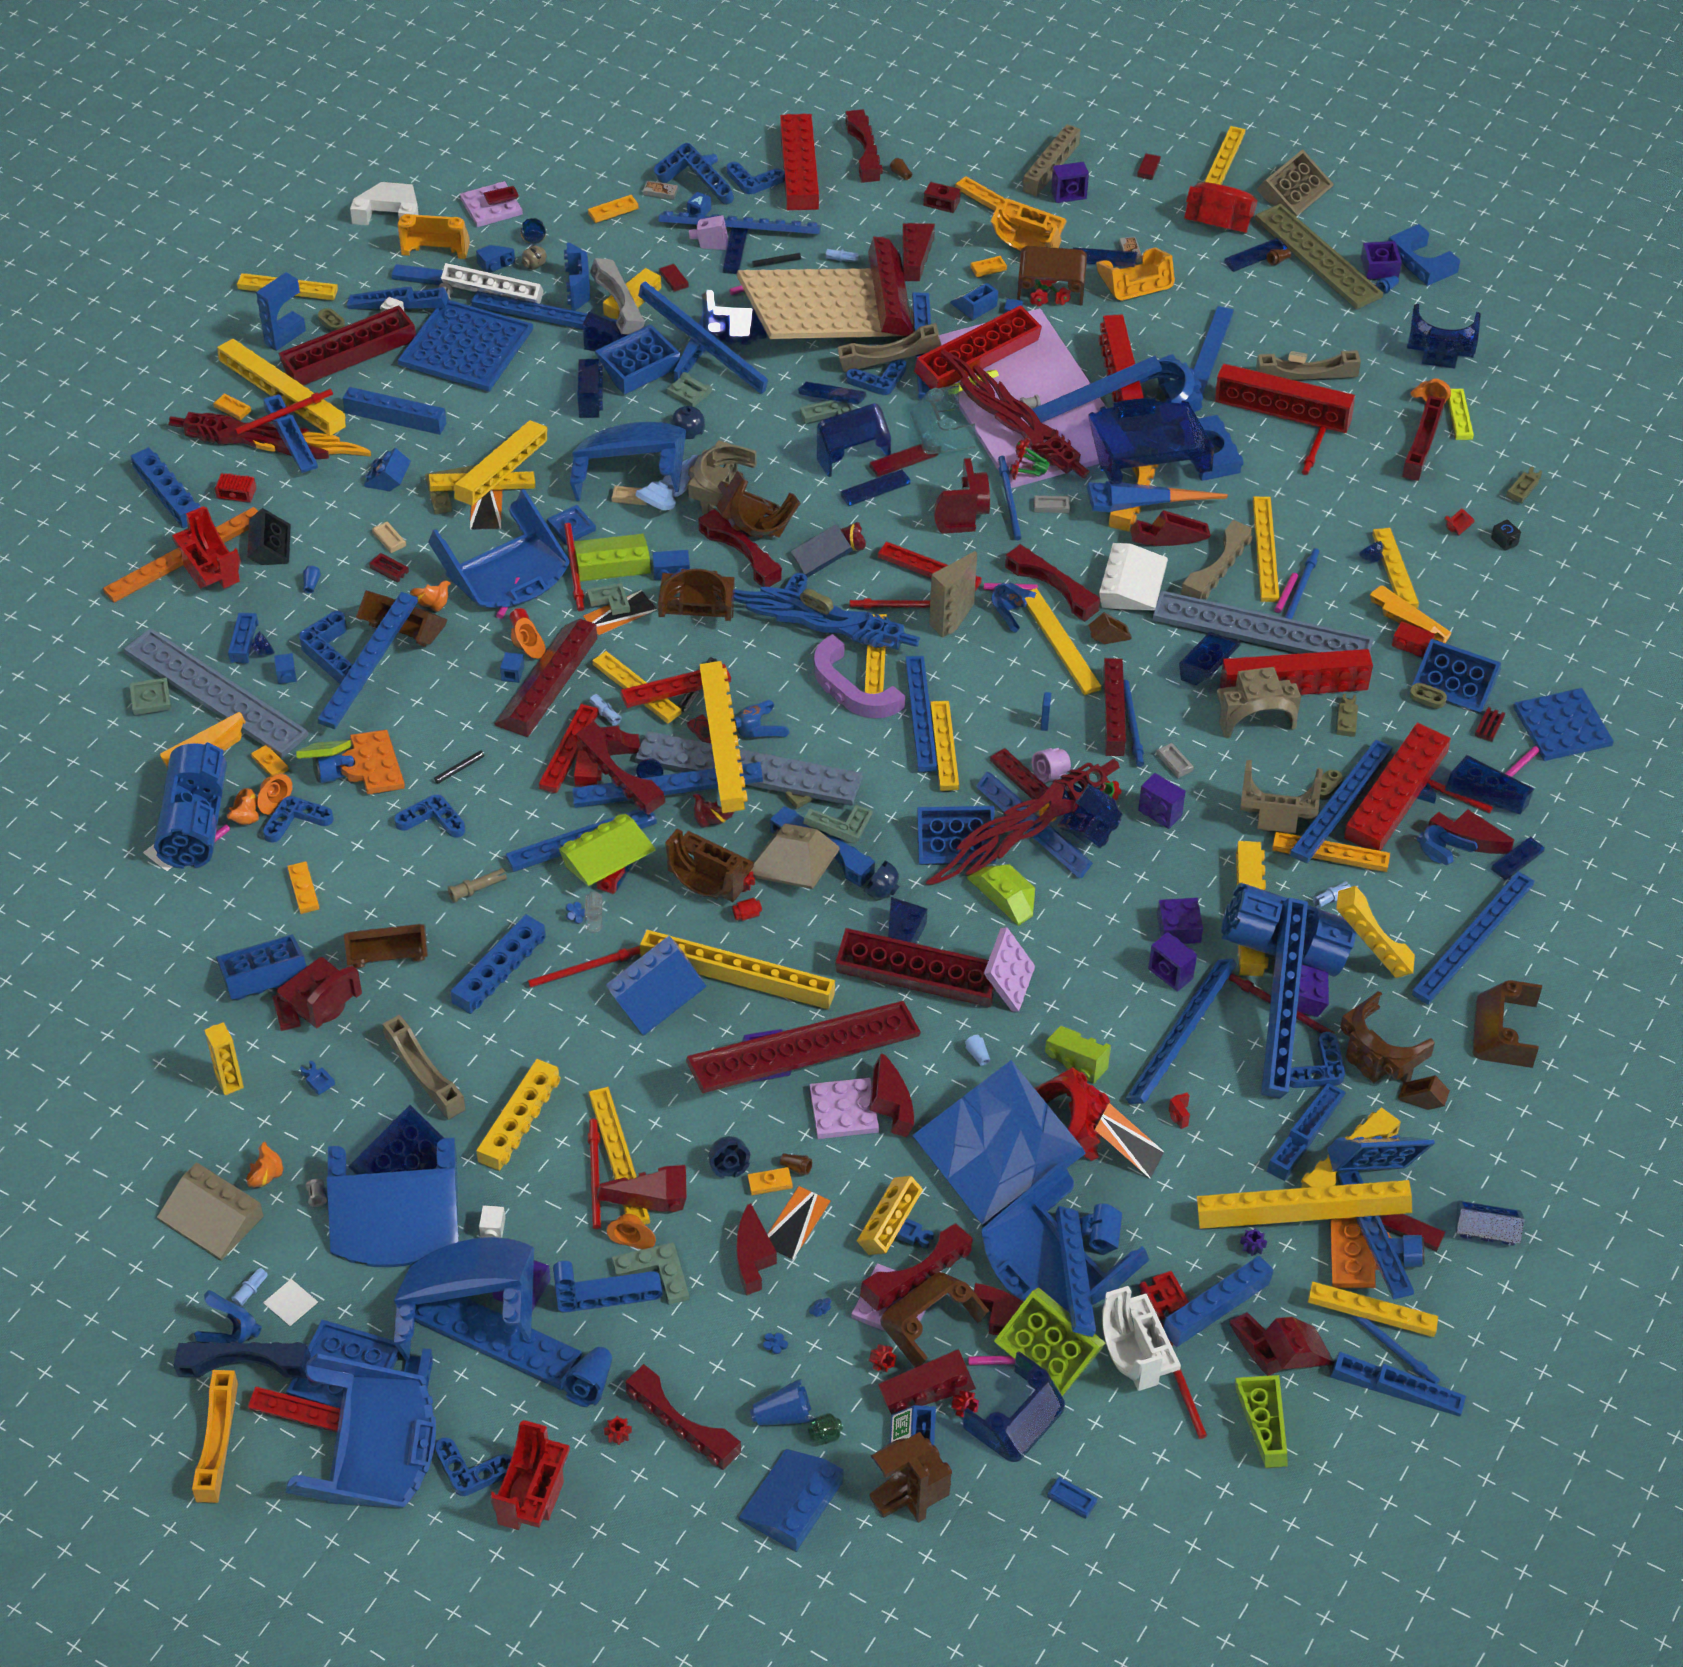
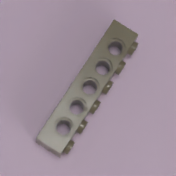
[1023,124,1081,196]

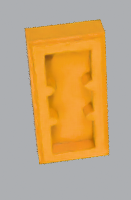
[970,256,1007,277]
[213,393,251,421]
[251,745,289,777]
[748,1167,793,1195]

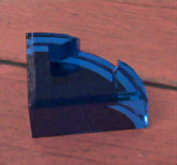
[1417,783,1436,804]

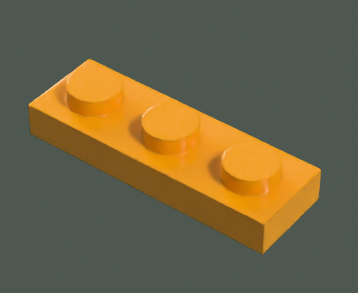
[588,195,639,223]
[287,861,319,914]

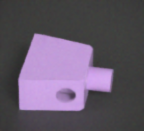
[689,215,728,250]

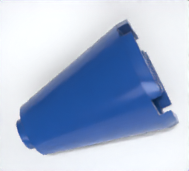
[560,1347,612,1407]
[750,1379,813,1426]

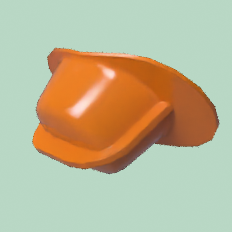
[511,618,546,659]
[257,774,292,815]
[606,1214,656,1250]

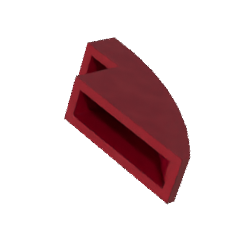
[1130,510,1211,546]
[1428,809,1515,854]
[870,1053,914,1138]
[737,1203,777,1296]
[974,1283,1023,1335]

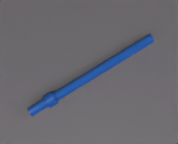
[998,456,1021,540]
[1285,548,1320,619]
[1124,680,1144,767]
[1349,1314,1440,1384]

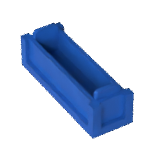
[228,613,259,664]

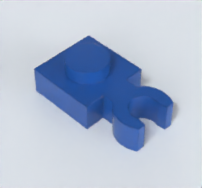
[300,1061,335,1095]
[895,1218,934,1248]

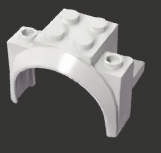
[1102,1286,1181,1391]

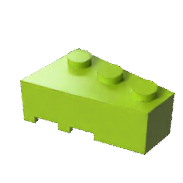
[1045,1025,1111,1084]

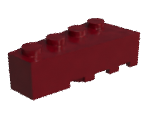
[902,223,935,281]
[878,1349,976,1415]

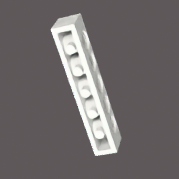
[441,263,543,304]

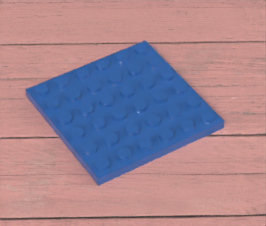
[398,300,533,392]

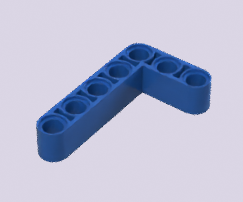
[654,143,734,204]
[299,611,363,691]
[553,1261,663,1312]

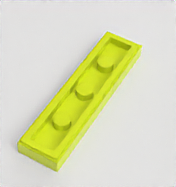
[1447,389,1474,440]

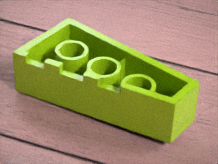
[1235,1375,1288,1468]

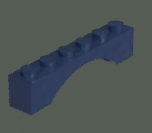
[173,1342,311,1378]

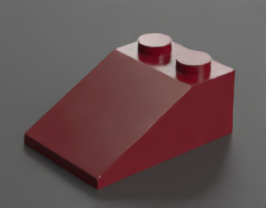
[1263,1317,1334,1369]

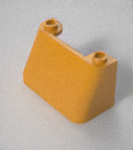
[398,214,470,259]
[1096,247,1175,300]

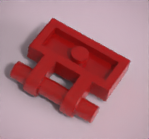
[1138,1270,1189,1321]

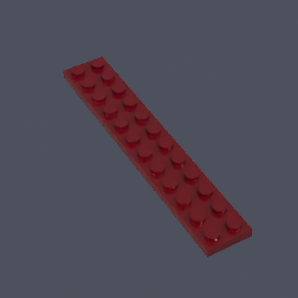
[686,1001,921,1094]

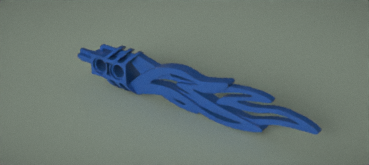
[734,587,920,650]

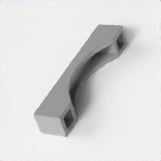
[590,258,645,334]

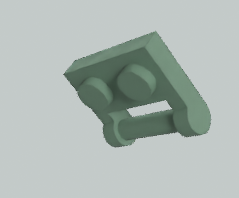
[667,372,712,407]

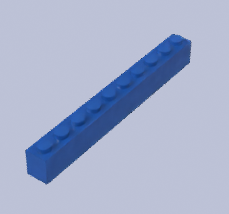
[1261,897,1308,1098]

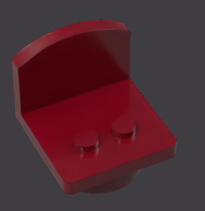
[934,458,990,534]
[277,957,362,1029]

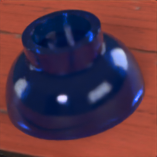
[1359,541,1384,564]
[251,631,275,656]
[636,758,664,778]

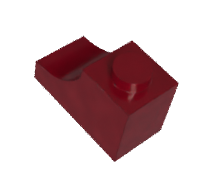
[600,726,640,756]

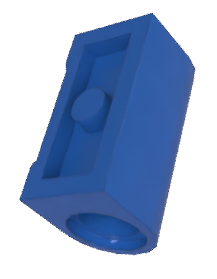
[1079,1203,1122,1255]

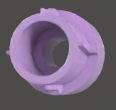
[1032,748,1071,783]

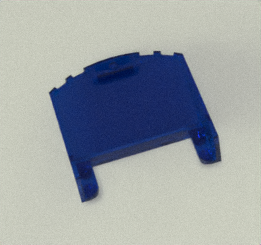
[1088,398,1214,484]

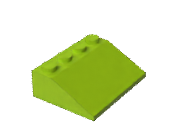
[574,533,651,582]
[559,813,656,886]
[994,1287,1106,1397]

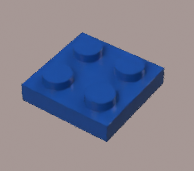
[547,505,596,544]

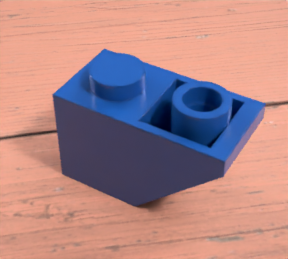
[476,245,515,273]

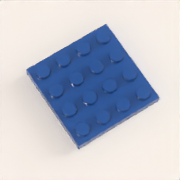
[1513,688,1614,761]
[286,1320,400,1409]

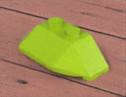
[967,864,1035,926]

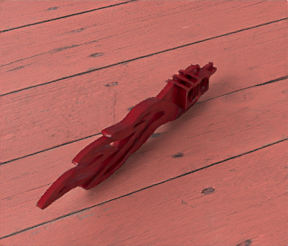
[940,350,1090,479]
[925,758,1120,885]

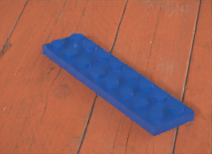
[415,1297,582,1390]

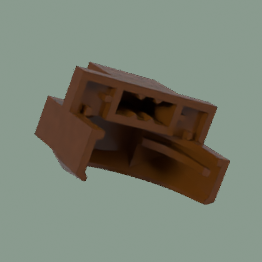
[716,471,801,538]
[658,569,735,621]
[665,829,754,902]
[1340,991,1435,1083]
[869,1432,952,1523]

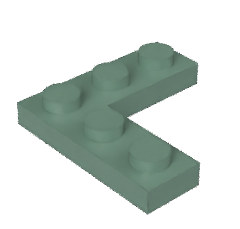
[800,396,865,438]
[803,805,873,845]
[612,1242,690,1305]

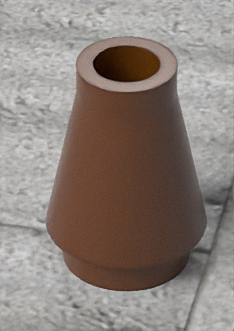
[890,158,913,180]
[1266,249,1291,265]
[780,1153,813,1176]

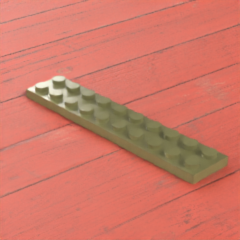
[1255,203,1383,309]

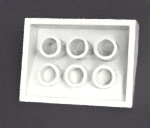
[1099,543,1168,610]

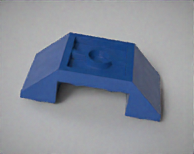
[564,243,590,311]

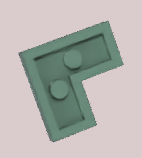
[587,583,630,615]

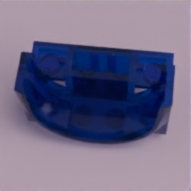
[701,291,768,345]
[1407,304,1481,369]
[1057,784,1123,848]

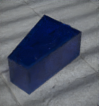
[583,312,629,351]
[888,897,928,944]

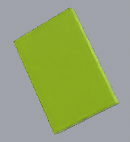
[296,740,351,759]

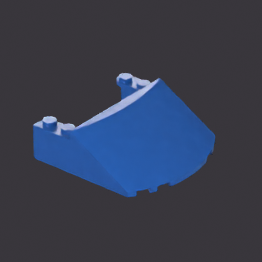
[570,422,686,501]
[428,489,570,608]
[327,1137,459,1267]
[982,1161,1149,1313]
[394,1237,534,1360]
[285,1354,436,1508]

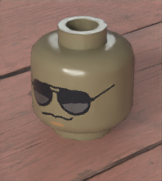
[522,245,547,270]

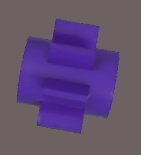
[1240,1228,1267,1256]

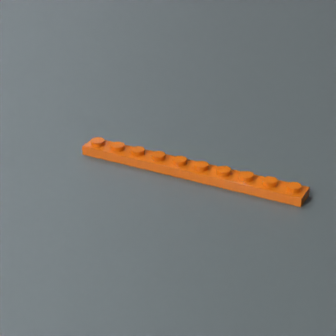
[103,507,258,603]

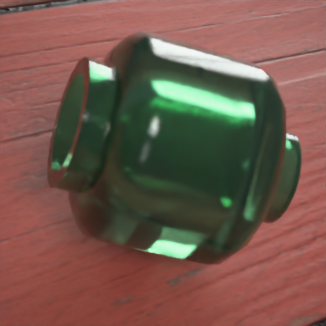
[808,1413,843,1445]

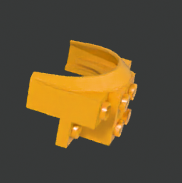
[991,198,1067,251]

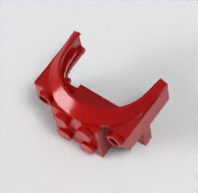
[1184,182,1258,233]
[172,506,241,589]
[1034,1067,1110,1161]
[491,1420,570,1530]

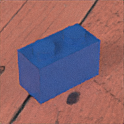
[652,550,690,580]

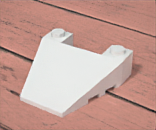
[350,182,419,225]

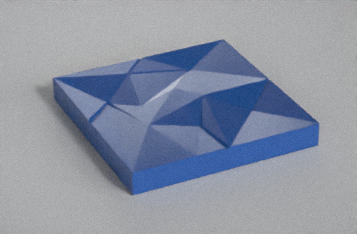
[913,1060,1086,1227]

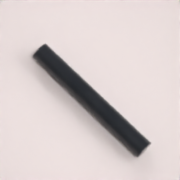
[752,253,801,267]
[434,750,484,784]

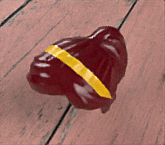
[840,522,866,552]
[693,794,734,828]

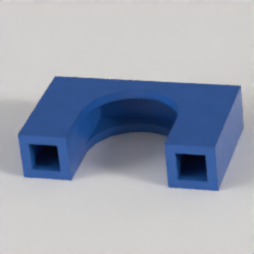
[1388,224,1460,286]
[256,272,306,351]
[1177,415,1244,481]

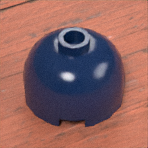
[671,406,705,439]
[863,860,900,899]
[708,1136,751,1178]

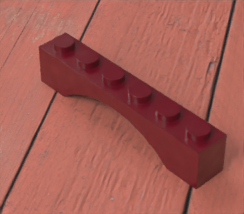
[845,109,883,183]
[1402,395,1445,481]
[698,509,782,587]
[1005,544,1100,622]
[1103,658,1126,756]
[576,721,666,815]
[860,1223,973,1311]
[626,1364,741,1470]

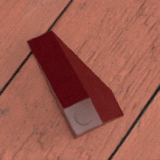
[596,1165,687,1212]

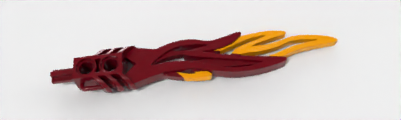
[169,412,371,459]

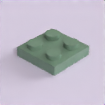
[129,678,171,715]

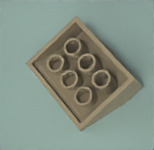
[1256,149,1334,217]
[929,551,977,637]
[157,1162,264,1261]

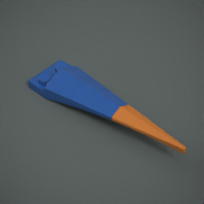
[1087,481,1228,512]

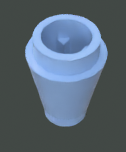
[965,1035,990,1066]

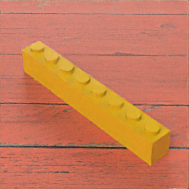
[453,420,547,506]
[1236,841,1268,976]

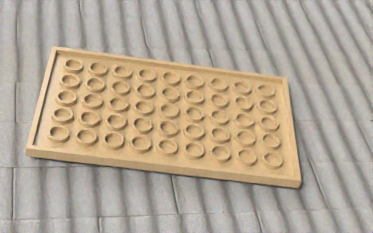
[737,268,914,339]

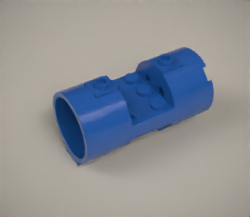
[154,742,227,869]
[1221,883,1356,977]

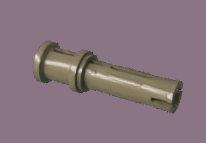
[448,868,507,903]

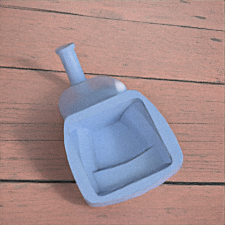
[635,455,698,510]

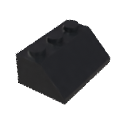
[247,508,291,565]

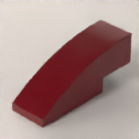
[1229,1312,1282,1376]

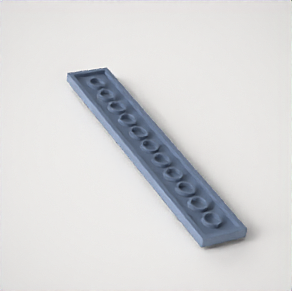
[1153,590,1374,654]
[124,628,309,758]
[635,731,863,805]

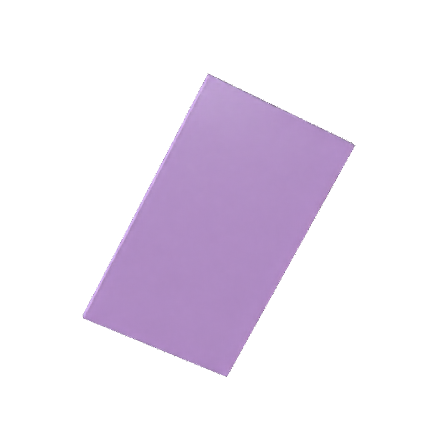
[940,308,1134,489]

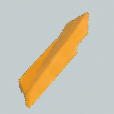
[1370,585,1451,644]
[160,712,245,768]

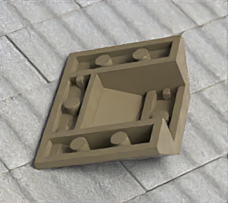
[750,823,840,889]

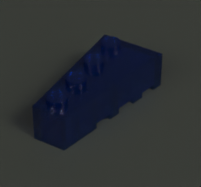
[577,359,603,418]
[1445,755,1534,815]

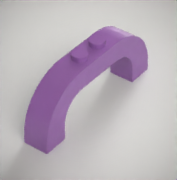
[814,634,905,718]

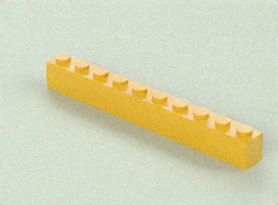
[217,339,346,436]
[699,661,748,813]
[640,930,835,1010]
[1197,1180,1412,1229]

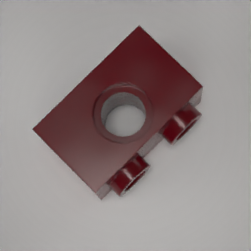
[923,182,960,213]

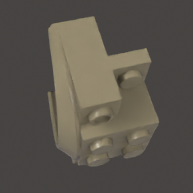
[687,440,757,514]
[1217,667,1301,738]
[1240,760,1323,833]

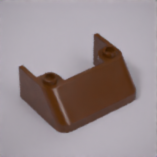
[1017,246,1087,306]
[356,590,448,647]
[344,923,428,968]
[1472,980,1542,1068]
[880,1272,989,1368]

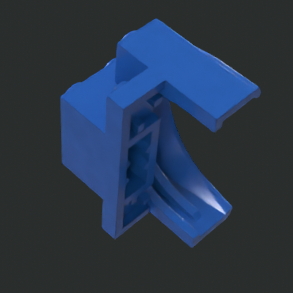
[1139,354,1203,425]

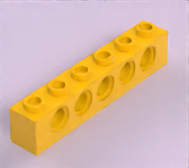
[476,1059,561,1171]

